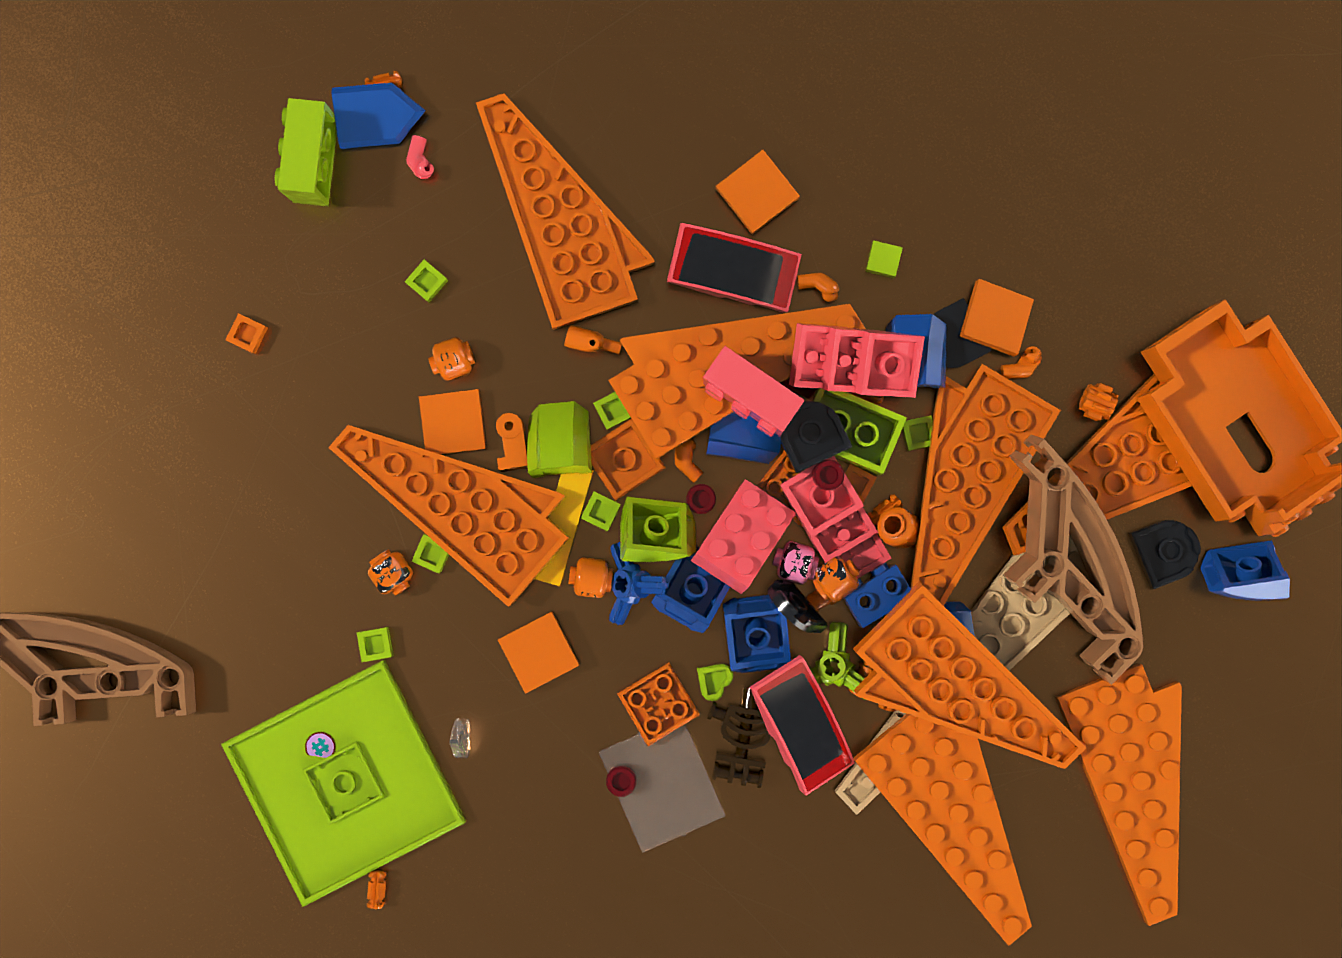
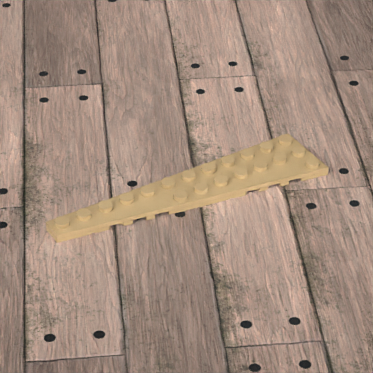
[834,535,1089,815]

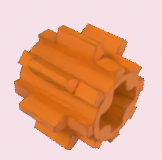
[1079,383,1119,421]

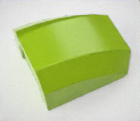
[527,401,592,478]
[620,497,696,562]

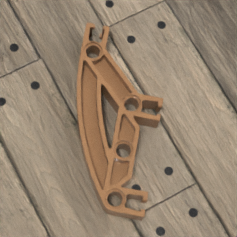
[1003,434,1143,685]
[0,612,196,726]

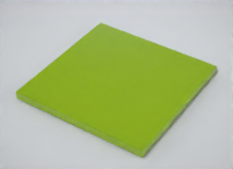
[221,660,466,907]

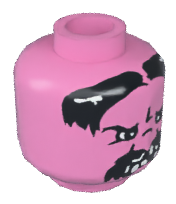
[772,541,819,585]

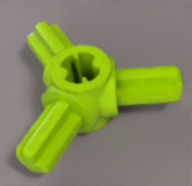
[810,622,866,700]

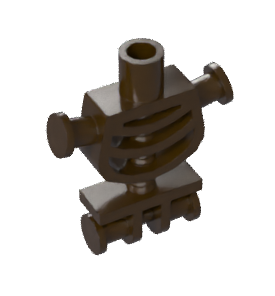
[707,687,771,788]

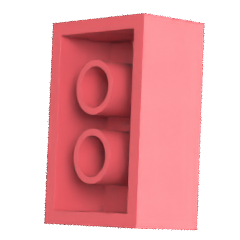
[703,346,805,437]
[691,479,796,594]

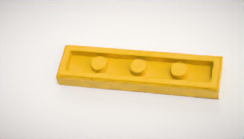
[535,470,594,586]

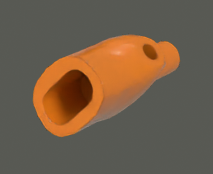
[564,325,622,355]

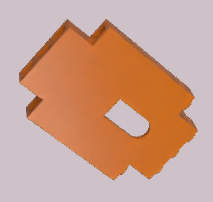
[1137,299,1342,537]

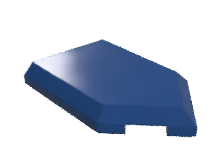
[332,82,426,149]

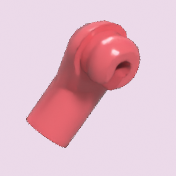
[406,135,434,179]

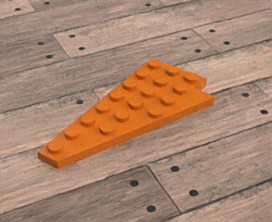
[476,93,655,330]
[608,304,866,459]
[910,364,1061,606]
[1003,374,1192,555]
[328,425,570,607]
[853,582,1087,769]
[1055,663,1182,926]
[853,714,1032,946]

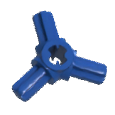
[609,542,669,625]

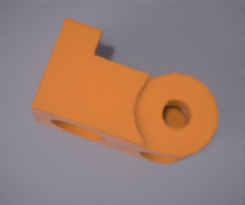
[496,413,528,472]

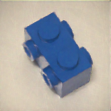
[843,563,911,628]

